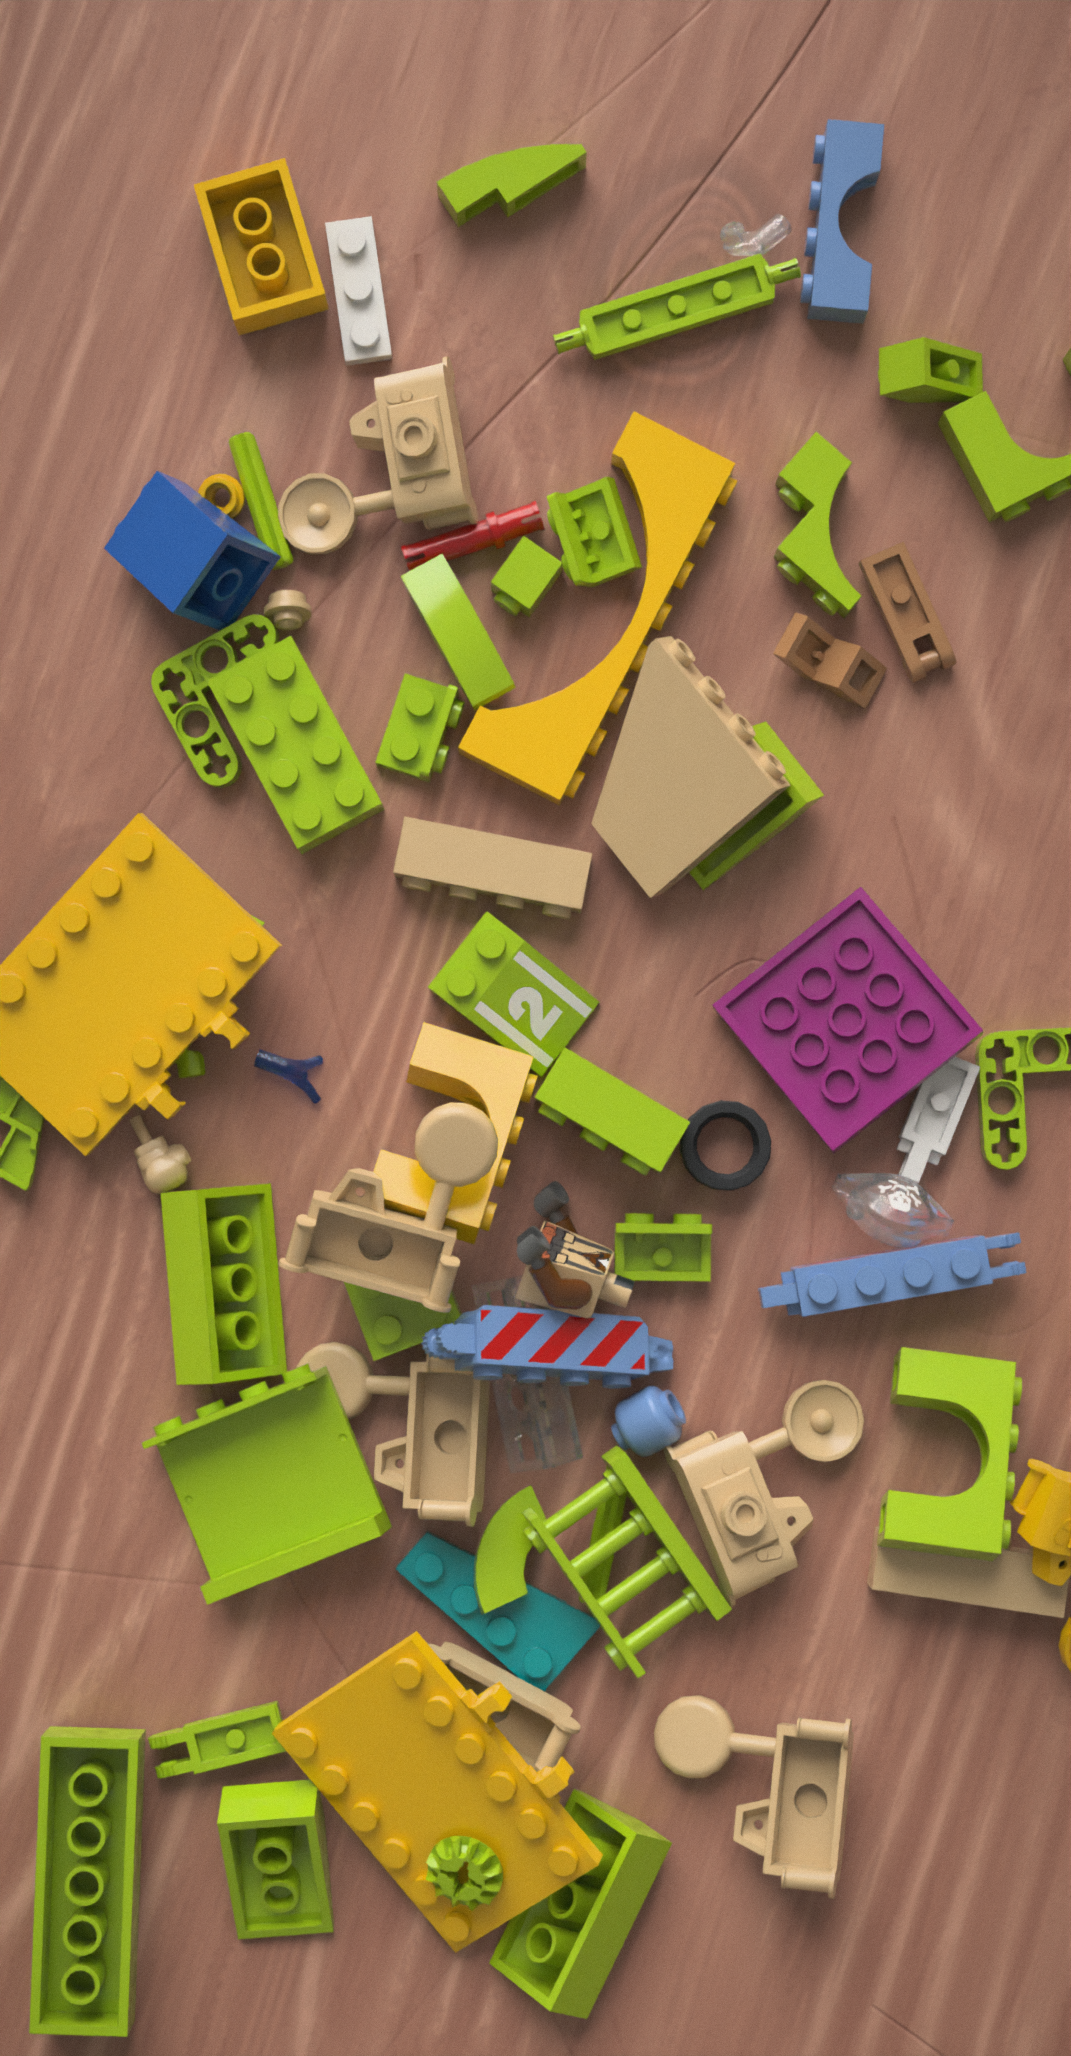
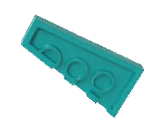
[395,1530,600,1691]

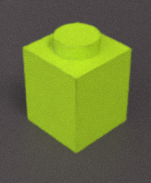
[491,536,563,618]

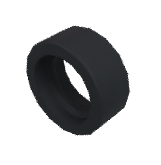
[679,1100,771,1191]

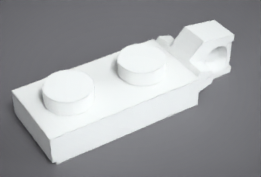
[897,1057,980,1184]

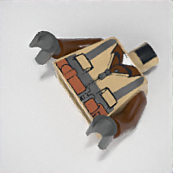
[515,1181,635,1318]

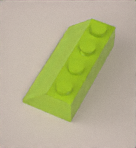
[161,1183,287,1385]
[489,1789,672,2019]

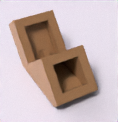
[773,613,887,709]

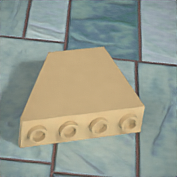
[591,636,790,898]

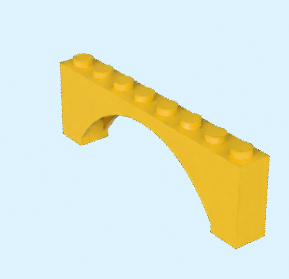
[458,411,738,806]

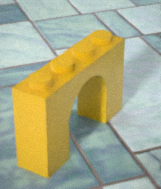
[373,1022,538,1245]

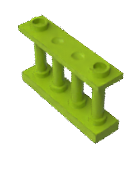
[522,1445,732,1678]

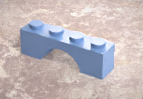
[800,119,884,324]

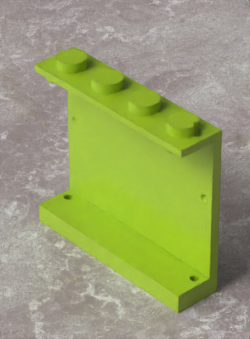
[142,1364,392,1605]

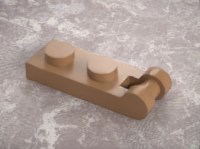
[859,541,957,683]

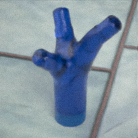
[254,1049,323,1104]

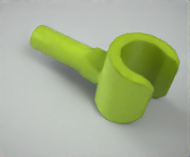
[174,1050,206,1078]

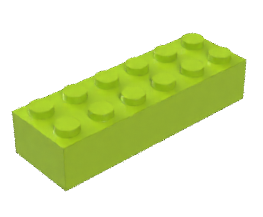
[29,1726,146,2037]

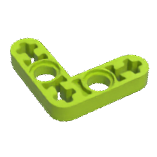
[151,614,280,788]
[975,1027,1071,1170]

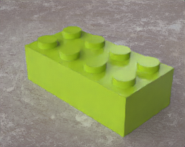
[207,635,385,854]

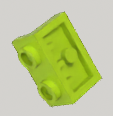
[375,673,465,783]

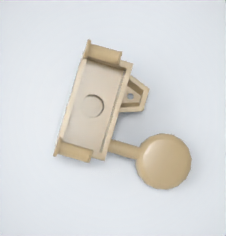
[278,357,478,554]
[279,1102,498,1313]
[296,1342,490,1527]
[663,1380,864,1607]
[428,1641,581,1772]
[654,1695,854,1899]

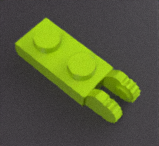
[148,1700,286,1779]

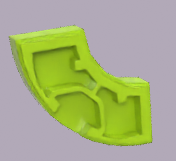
[473,1485,547,1615]

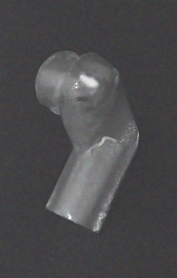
[720,214,792,256]

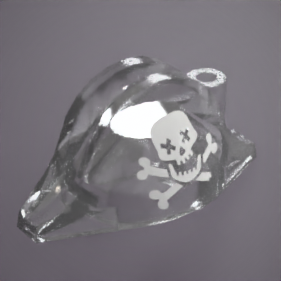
[832,1173,954,1248]

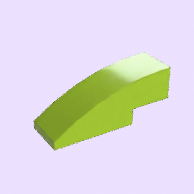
[436,144,587,227]
[401,554,516,710]

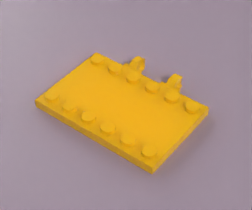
[0,813,282,1156]
[272,1631,603,1953]

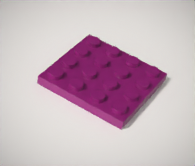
[712,887,983,1154]

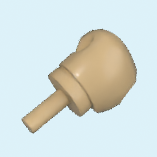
[129,1115,191,1194]

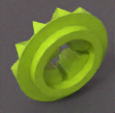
[426,1836,503,1911]

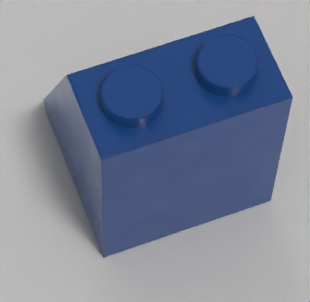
[104,471,280,630]

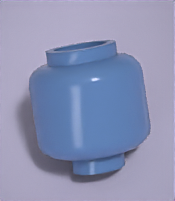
[611,1386,686,1457]

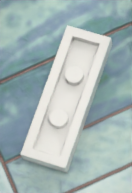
[325,216,392,366]

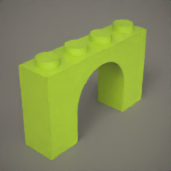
[938,348,1071,523]
[877,1347,1022,1561]

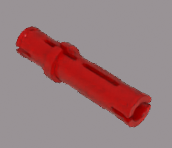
[401,501,545,571]

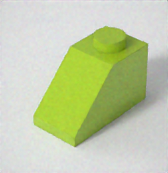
[878,337,983,403]

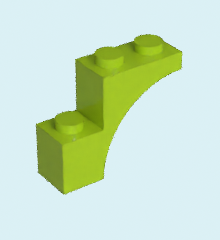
[774,432,862,619]

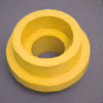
[198,474,245,519]

